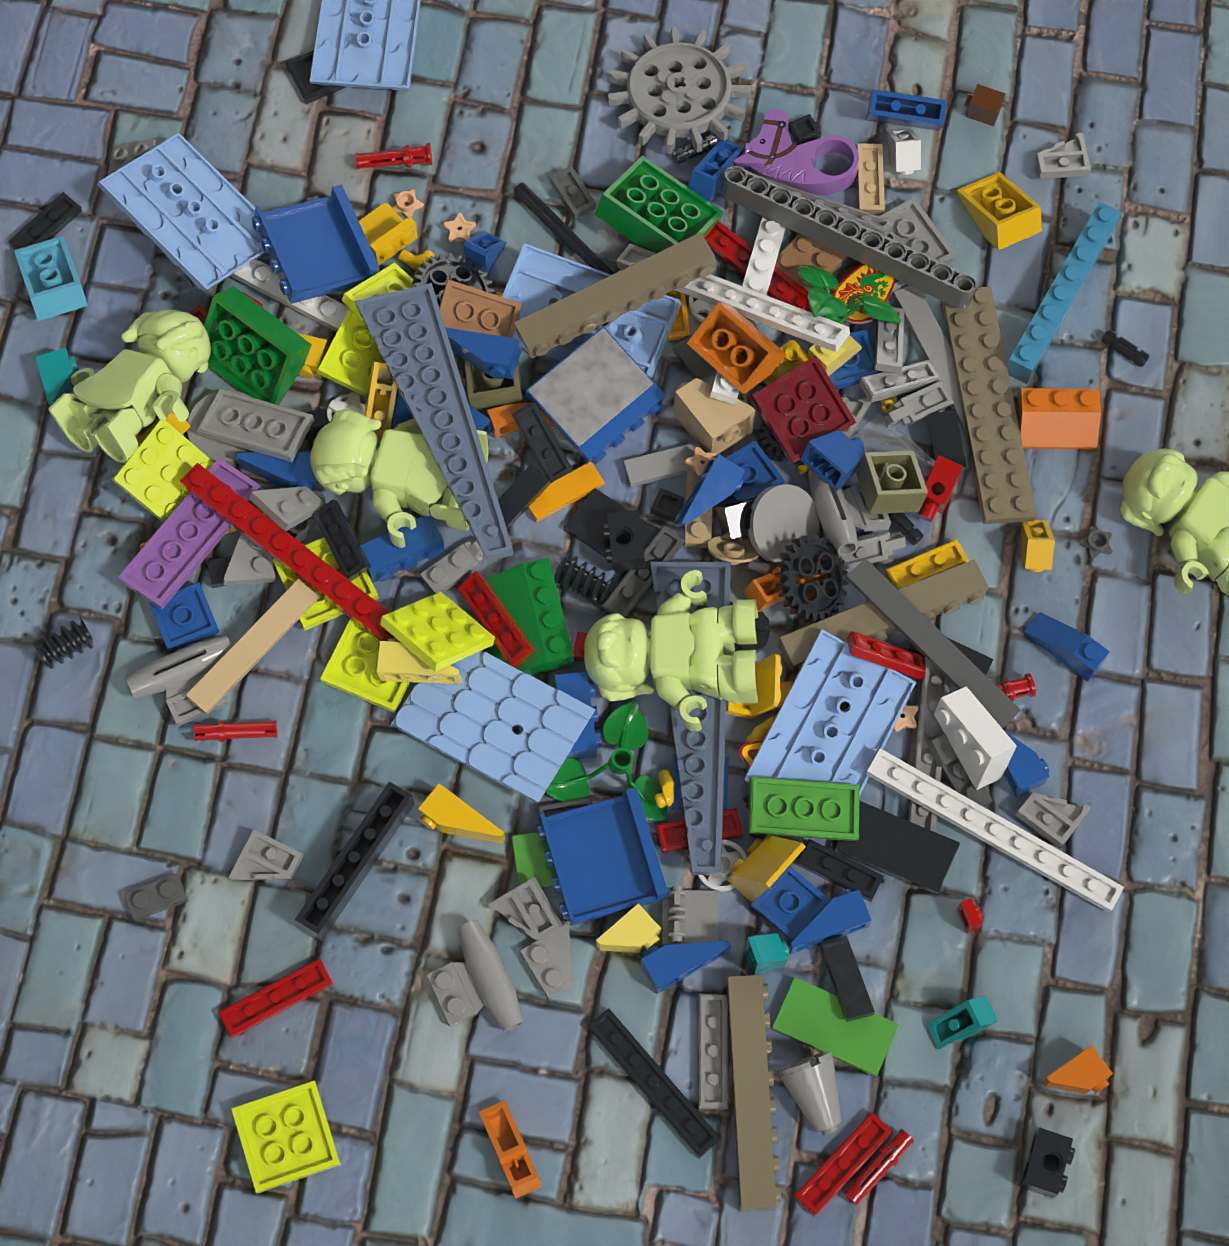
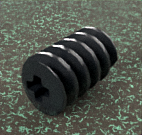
[554,552,615,605]
[31,616,94,669]

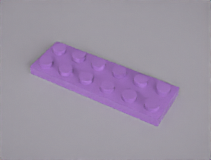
[118,458,262,610]

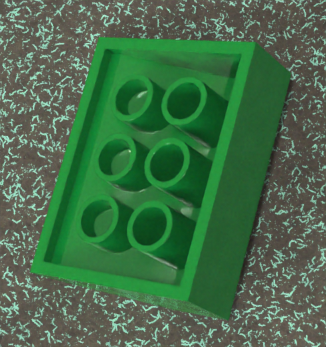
[594,156,724,254]
[204,286,312,405]
[480,558,574,676]

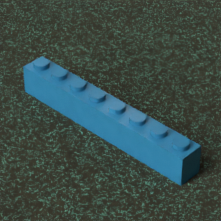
[1006,201,1122,384]

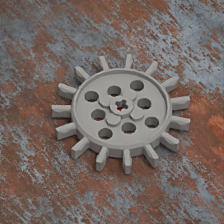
[608,27,751,154]

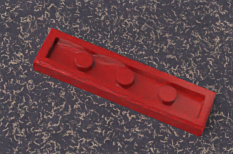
[457,570,535,668]
[218,958,334,1038]
[793,1112,893,1217]

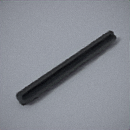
[514,182,615,275]

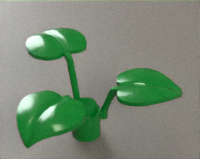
[798,265,901,324]
[545,701,667,821]

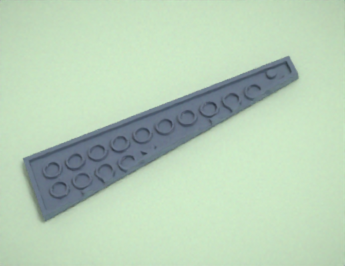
[355,283,513,562]
[651,562,731,875]

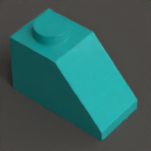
[35,348,79,407]
[744,933,790,975]
[926,996,998,1050]

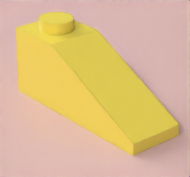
[377,638,462,685]

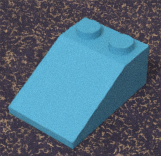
[14,236,88,321]

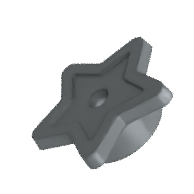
[1079,526,1113,559]

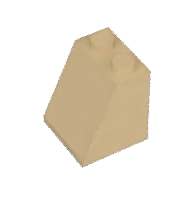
[673,378,755,454]

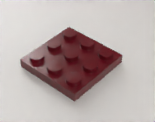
[749,355,857,464]

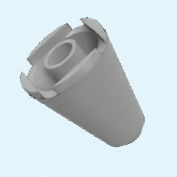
[777,1051,842,1135]

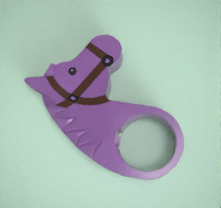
[734,109,859,195]

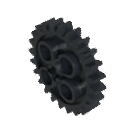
[412,253,495,307]
[775,535,849,622]

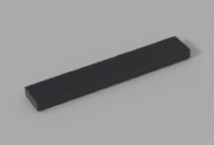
[587,1008,721,1159]

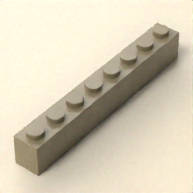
[514,232,717,359]
[778,559,989,674]
[726,975,781,1212]

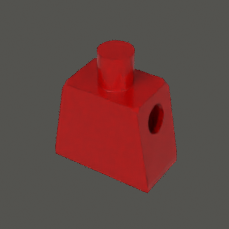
[918,455,963,522]

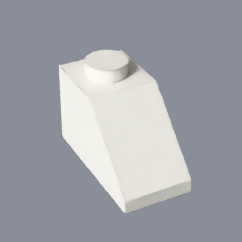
[887,128,921,175]

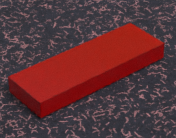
[847,631,926,680]
[656,808,743,854]

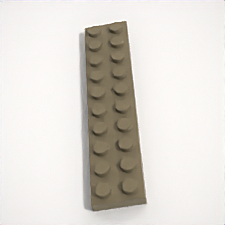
[941,287,1037,524]

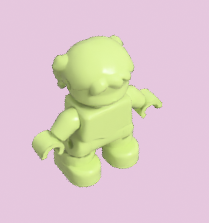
[48,310,211,463]
[310,409,489,548]
[1120,448,1229,596]
[584,570,758,732]

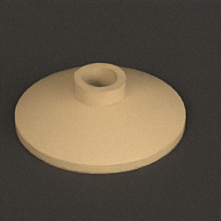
[708,535,760,565]

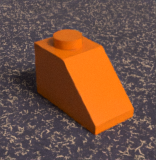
[1042,1045,1113,1095]

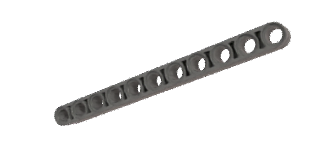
[721,166,977,308]

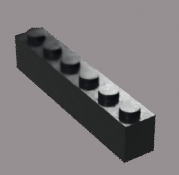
[295,781,415,942]

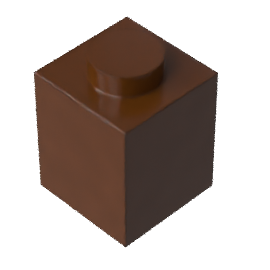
[964,84,1006,126]

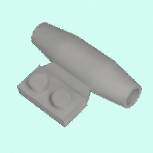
[808,469,891,556]
[125,636,232,727]
[427,920,524,1032]

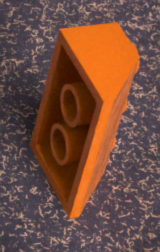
[687,302,786,394]
[1016,388,1101,450]

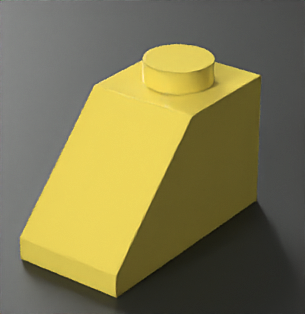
[808,335,862,376]
[596,903,661,953]

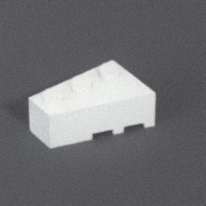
[934,686,1017,790]

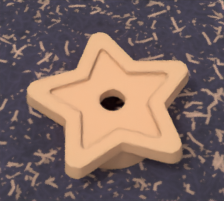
[393,189,424,218]
[444,213,476,242]
[685,447,717,478]
[894,704,919,733]

